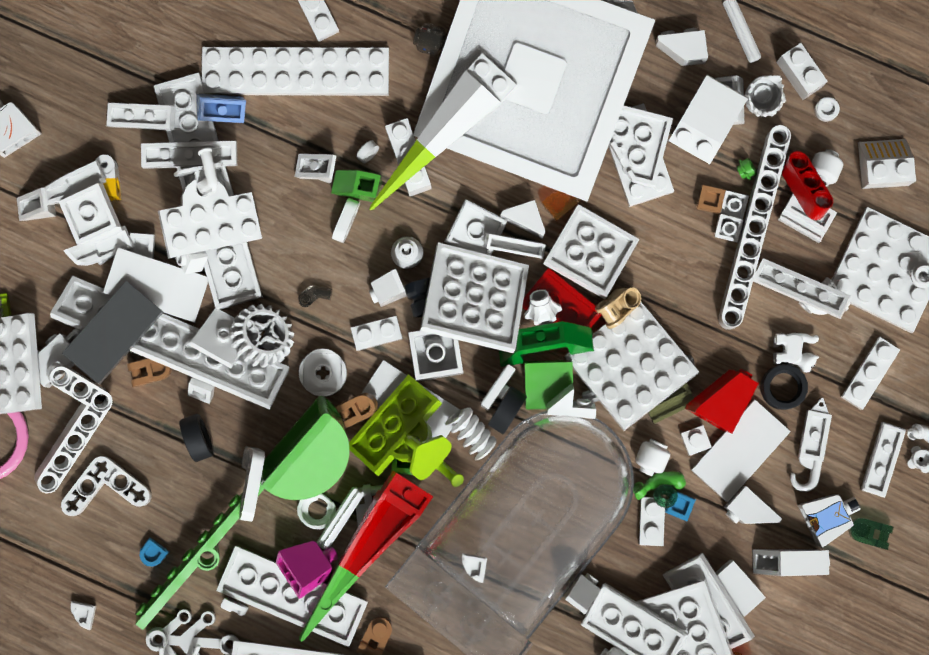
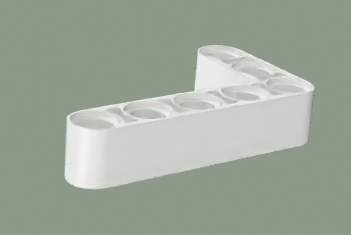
[34,362,112,493]

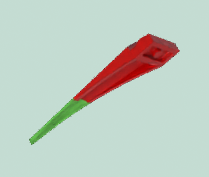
[299,470,433,642]

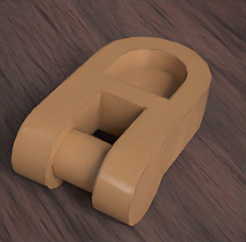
[127,359,172,388]
[335,393,378,428]
[356,617,392,655]

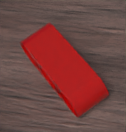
[782,151,833,220]

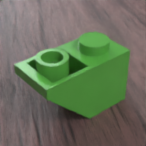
[331,170,382,202]

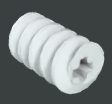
[445,408,497,460]

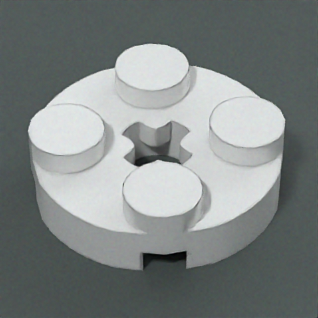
[299,349,347,397]

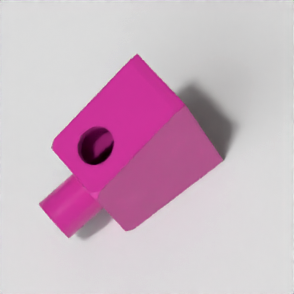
[276,541,338,599]

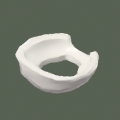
[297,494,336,529]

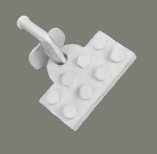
[158,147,262,258]

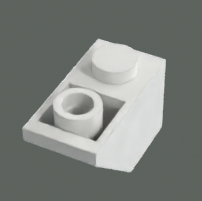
[655,28,708,66]

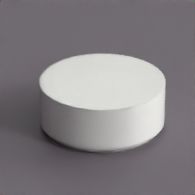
[815,97,840,122]
[357,140,379,163]

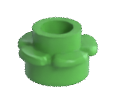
[737,158,757,180]

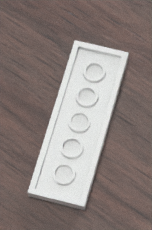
[216,546,368,647]

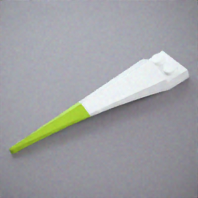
[369,53,517,210]

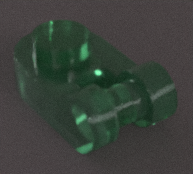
[848,518,894,550]

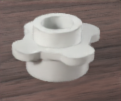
[907,446,929,473]

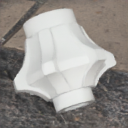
[524,290,562,325]

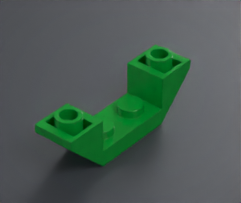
[499,321,594,367]

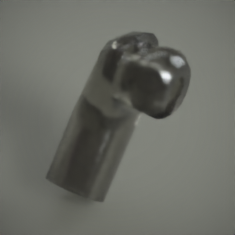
[298,285,332,307]

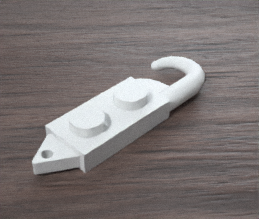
[790,398,832,492]

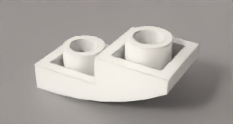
[714,190,749,242]

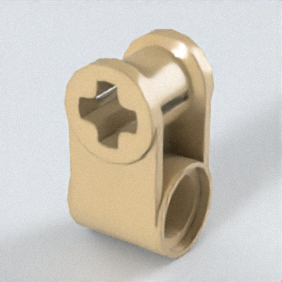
[595,287,641,329]

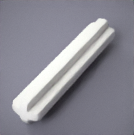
[723,0,761,63]
[317,487,364,550]

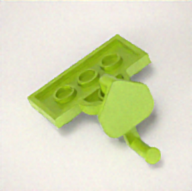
[349,374,464,487]

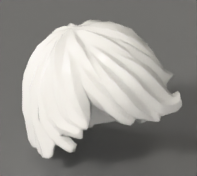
[745,75,786,117]

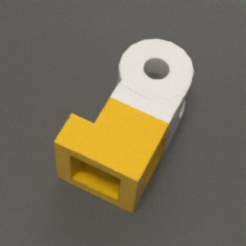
[95,155,121,201]

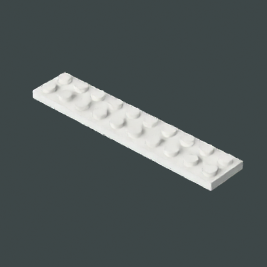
[154,73,263,310]
[50,276,289,409]

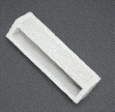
[483,233,546,259]

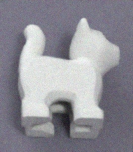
[773,333,819,373]

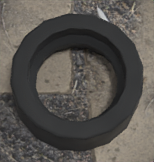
[760,364,808,410]
[488,387,527,434]
[179,414,214,462]

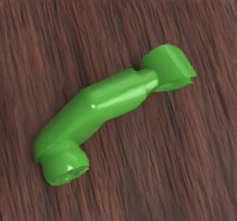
[632,471,686,500]

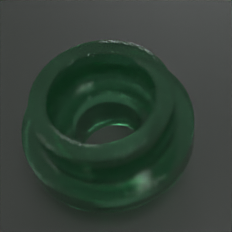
[653,484,678,508]

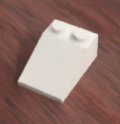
[669,75,748,164]

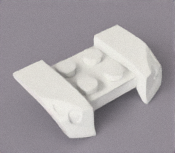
[44,160,134,266]

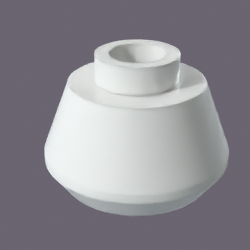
[391,237,423,269]

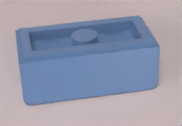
[196,94,246,123]

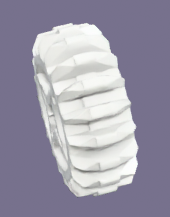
[229,304,294,368]

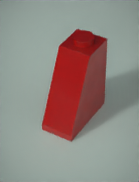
[684,369,759,434]

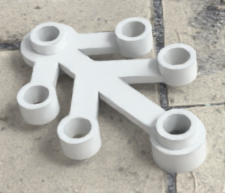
[146,609,239,655]

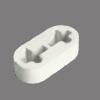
[332,198,360,243]

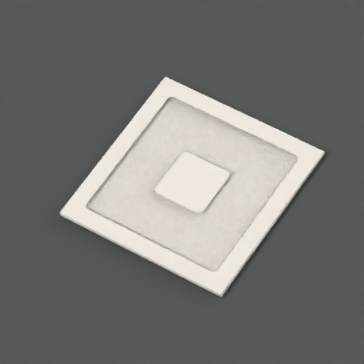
[413,0,655,201]

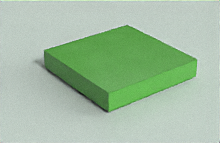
[524,360,573,410]

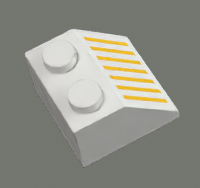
[858,139,916,189]

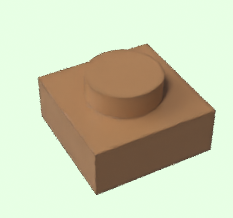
[696,185,726,214]

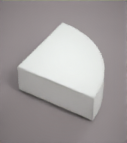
[462,554,487,583]
[221,597,248,616]
[71,601,96,630]

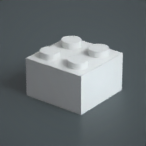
[408,331,463,381]

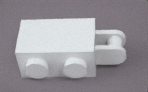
[37,328,82,388]

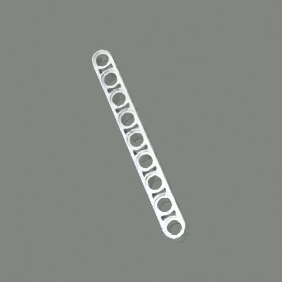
[718,125,791,330]

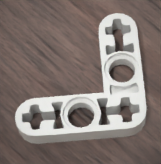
[239,446,265,522]
[61,456,152,516]

